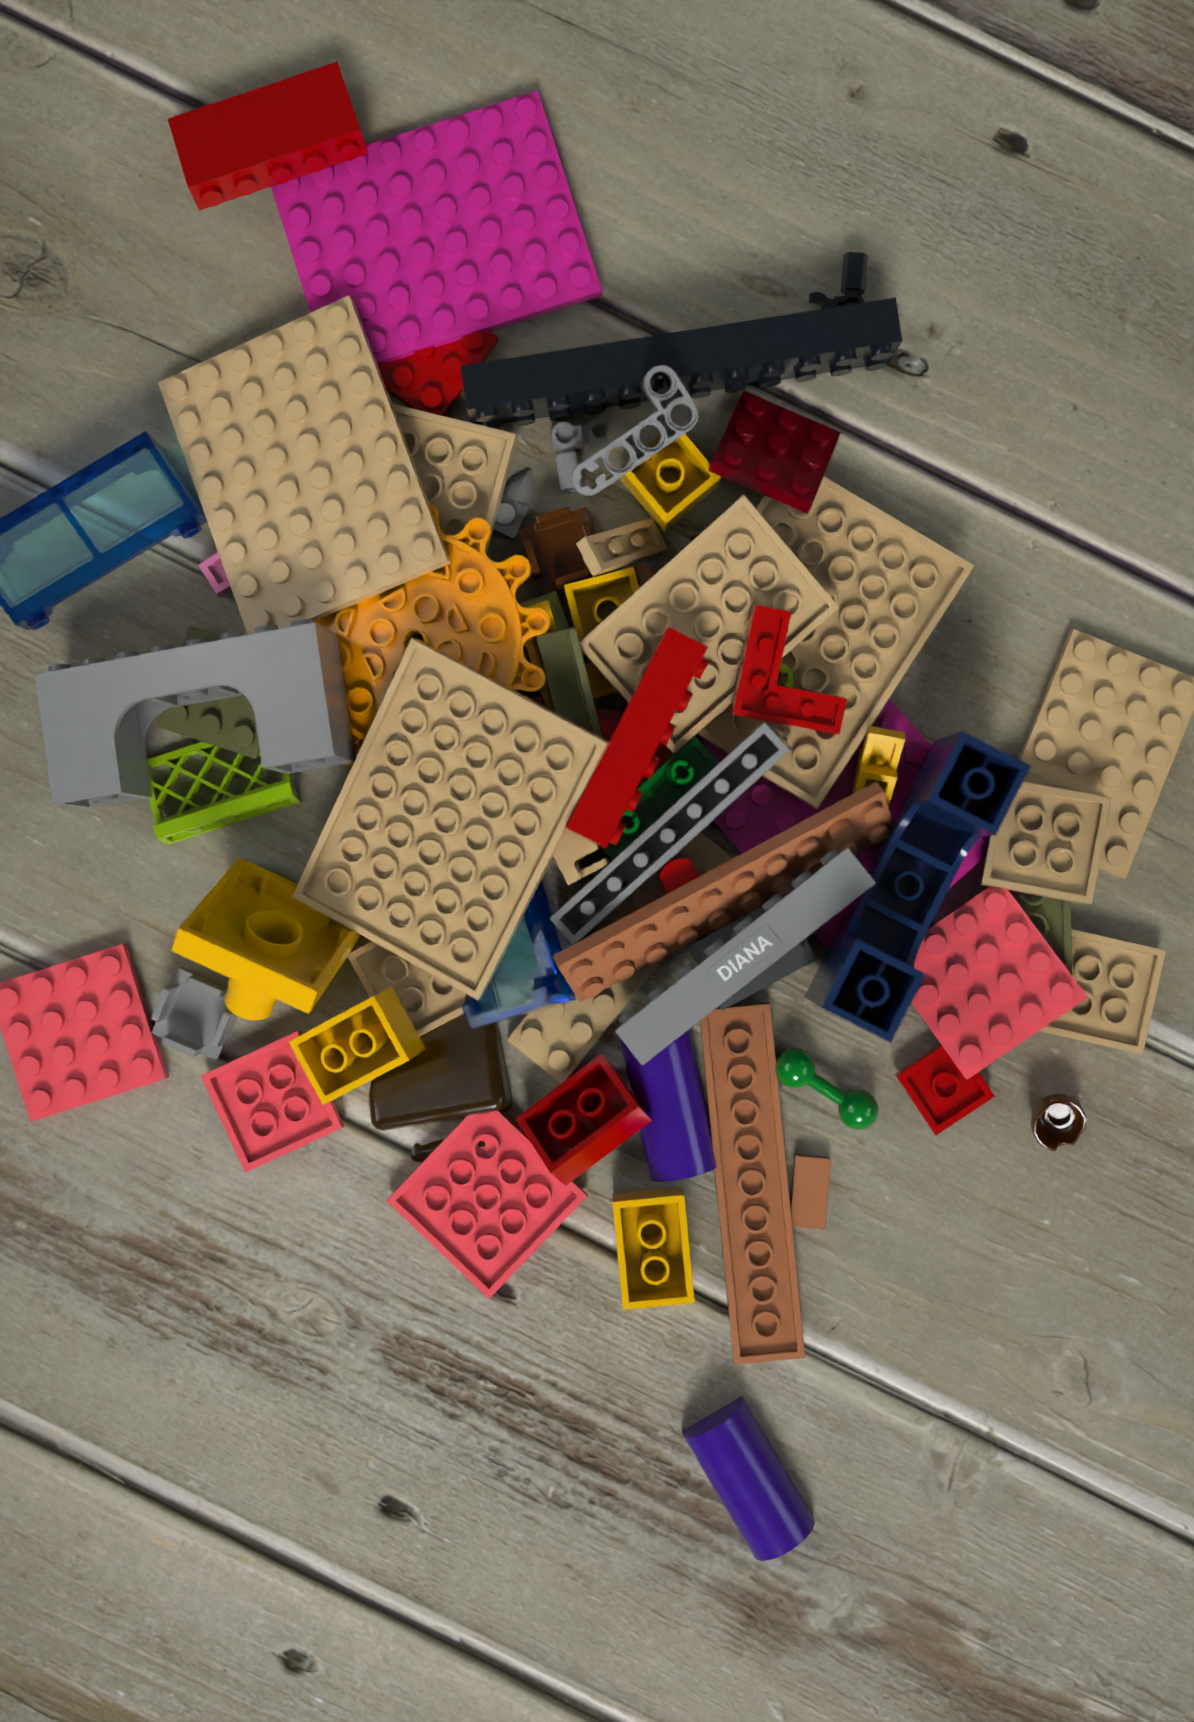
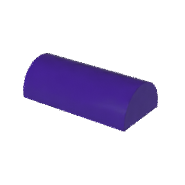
[620,1029,717,1182]
[682,1396,815,1561]

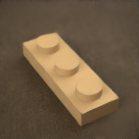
[576,518,668,576]

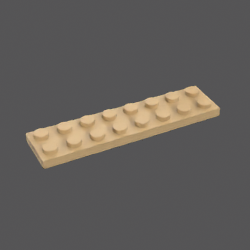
[507,832,733,1084]

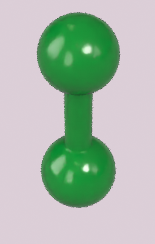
[775,1048,879,1130]

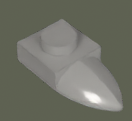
[493,470,534,541]

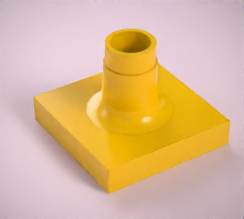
[171,857,361,1020]

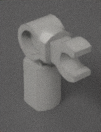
[550,418,608,494]

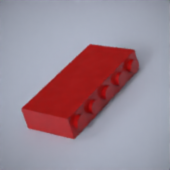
[167,61,368,211]

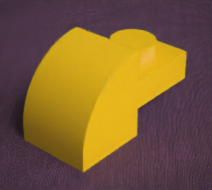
[853,726,905,808]

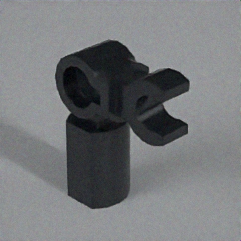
[809,252,868,309]

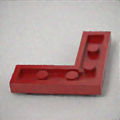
[731,604,847,734]

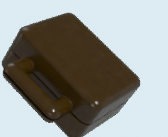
[369,1001,513,1162]

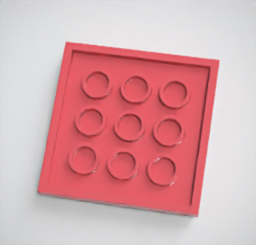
[911,886,1088,1080]
[0,943,169,1122]
[386,1111,588,1299]

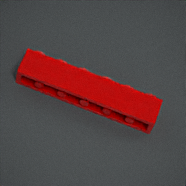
[566,627,710,849]

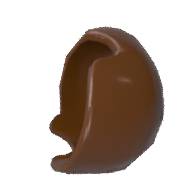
[1030,1094,1087,1151]

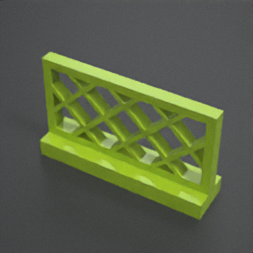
[147,742,301,845]

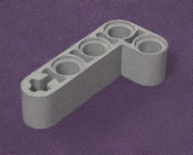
[571,365,698,496]

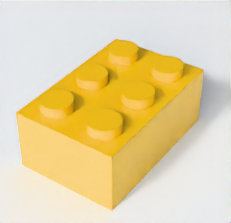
[289,986,426,1105]
[612,1186,695,1310]

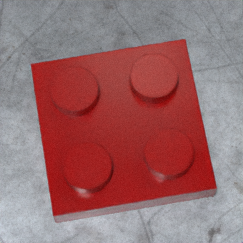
[894,1044,995,1136]

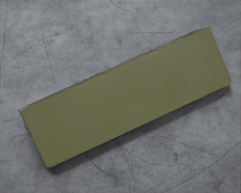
[535,627,602,737]

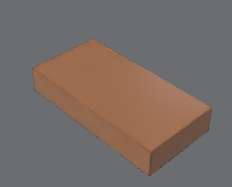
[790,1154,831,1230]

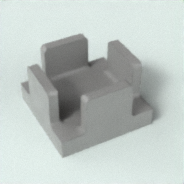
[151,967,237,1061]

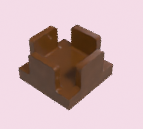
[519,507,607,596]

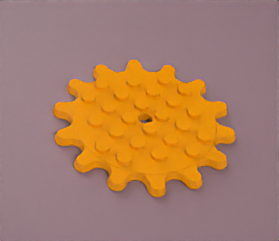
[314,503,551,766]

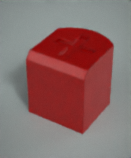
[657,858,700,894]

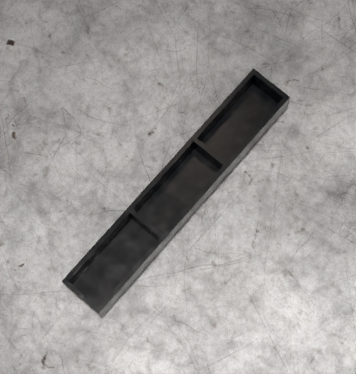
[460,297,902,429]

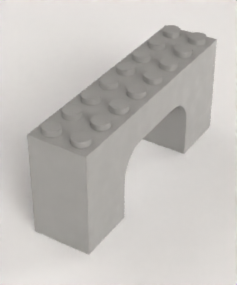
[35,619,356,809]

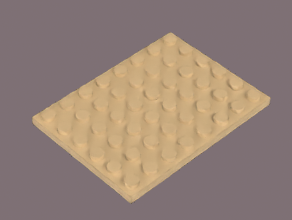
[158,295,451,634]
[696,477,975,810]
[293,638,610,1000]

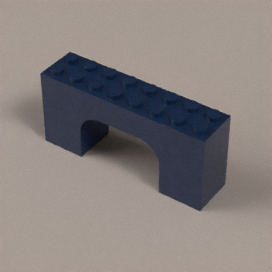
[804,731,1031,1043]

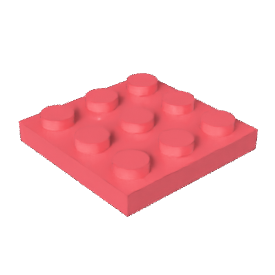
[201,1030,344,1173]

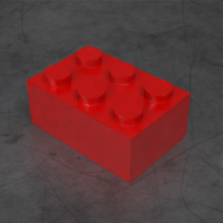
[515,1053,652,1186]

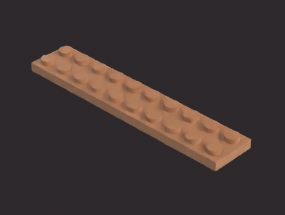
[553,781,893,1002]
[700,1003,805,1365]

